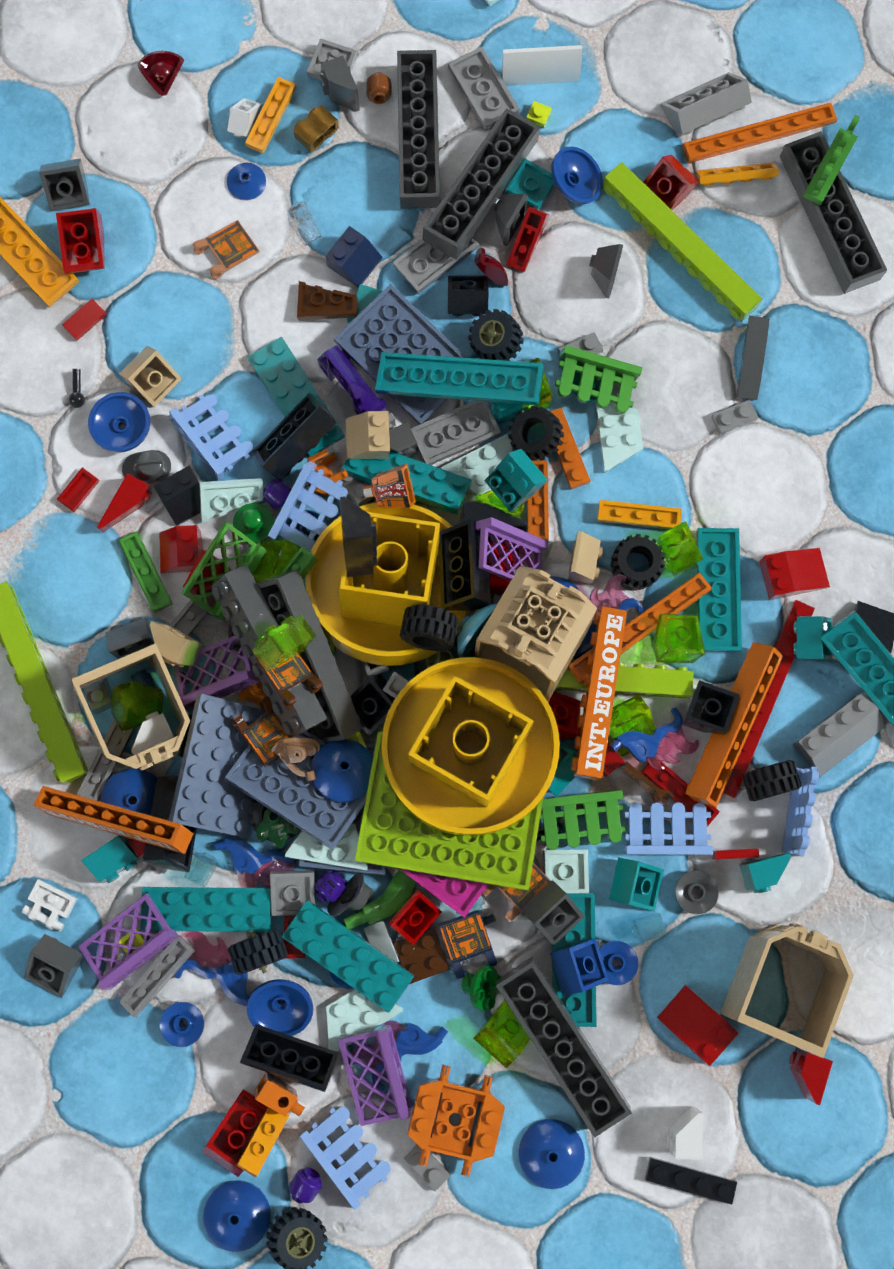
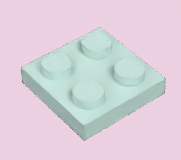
[544,850,589,893]

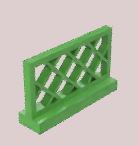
[181,522,267,621]

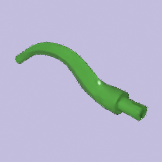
[344,869,417,930]

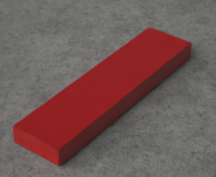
[641,756,720,827]

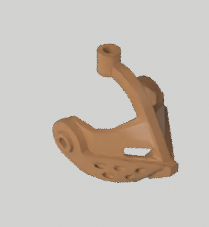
[272,737,320,781]

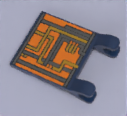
[438,909,497,979]

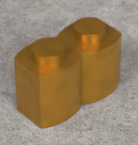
[293,105,339,153]

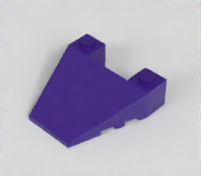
[317,345,386,415]

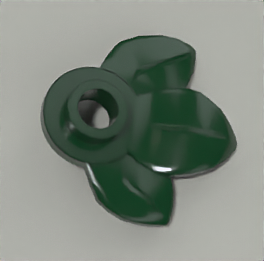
[256,809,300,849]

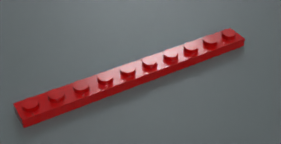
[723,600,815,798]

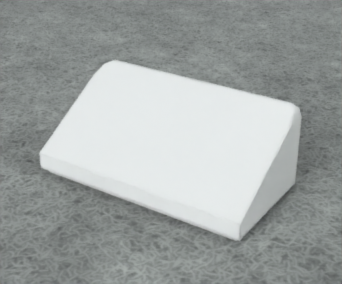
[364,920,400,963]

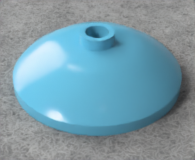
[457,604,497,658]

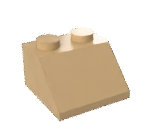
[119,345,182,407]
[346,411,390,459]
[567,531,603,585]
[150,621,203,668]

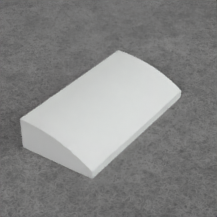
[501,45,582,86]

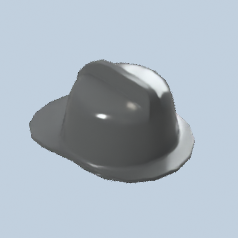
[122,450,171,483]
[327,873,374,916]

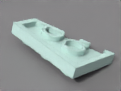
[199,478,263,523]

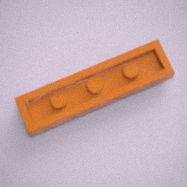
[550,407,590,490]
[527,460,549,542]

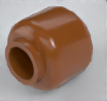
[366,72,392,104]

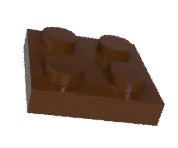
[394,928,449,984]

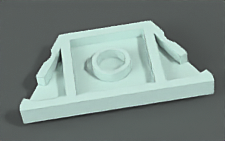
[595,401,643,473]
[441,432,513,496]
[285,824,368,871]
[326,989,403,1052]

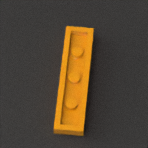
[245,77,296,154]
[696,162,779,186]
[597,500,682,531]

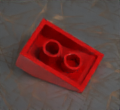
[56,208,105,274]
[759,548,830,600]
[656,985,739,1066]
[201,1089,268,1177]

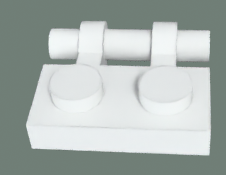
[22,879,78,932]

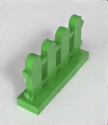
[802,115,860,205]
[555,345,642,414]
[540,790,626,850]

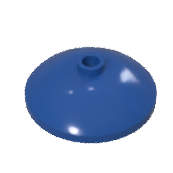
[552,147,603,204]
[88,392,151,452]
[311,739,373,803]
[100,768,157,815]
[247,979,313,1036]
[518,1119,585,1189]
[203,1180,271,1252]

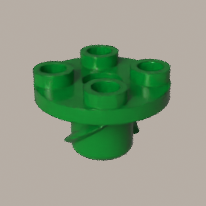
[233,503,274,544]
[461,965,502,1010]

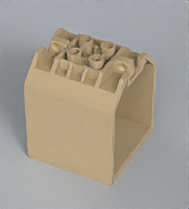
[474,566,597,701]
[71,643,190,771]
[720,923,854,1058]

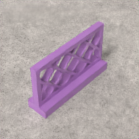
[475,517,548,581]
[174,636,260,711]
[79,894,179,990]
[338,1025,413,1126]

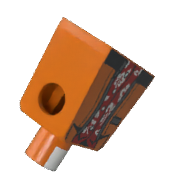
[363,464,416,508]
[255,1072,306,1116]

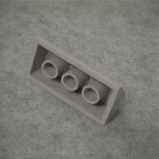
[660,72,752,135]
[793,691,885,778]

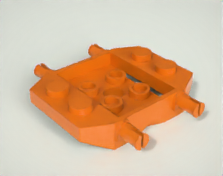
[407,1064,505,1177]

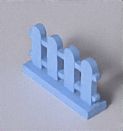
[169,394,253,481]
[268,461,348,552]
[781,767,819,856]
[624,802,713,855]
[299,1107,390,1210]

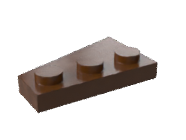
[297,281,358,321]

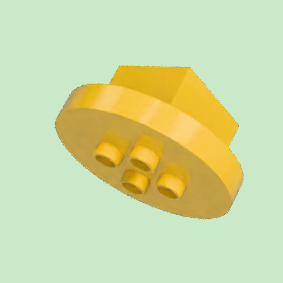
[305,503,470,666]
[382,657,560,836]

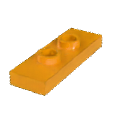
[236,1107,290,1177]

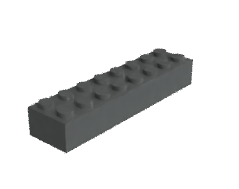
[397,50,440,209]
[422,108,540,260]
[779,131,887,294]
[211,564,327,737]
[257,569,363,742]
[496,956,632,1138]

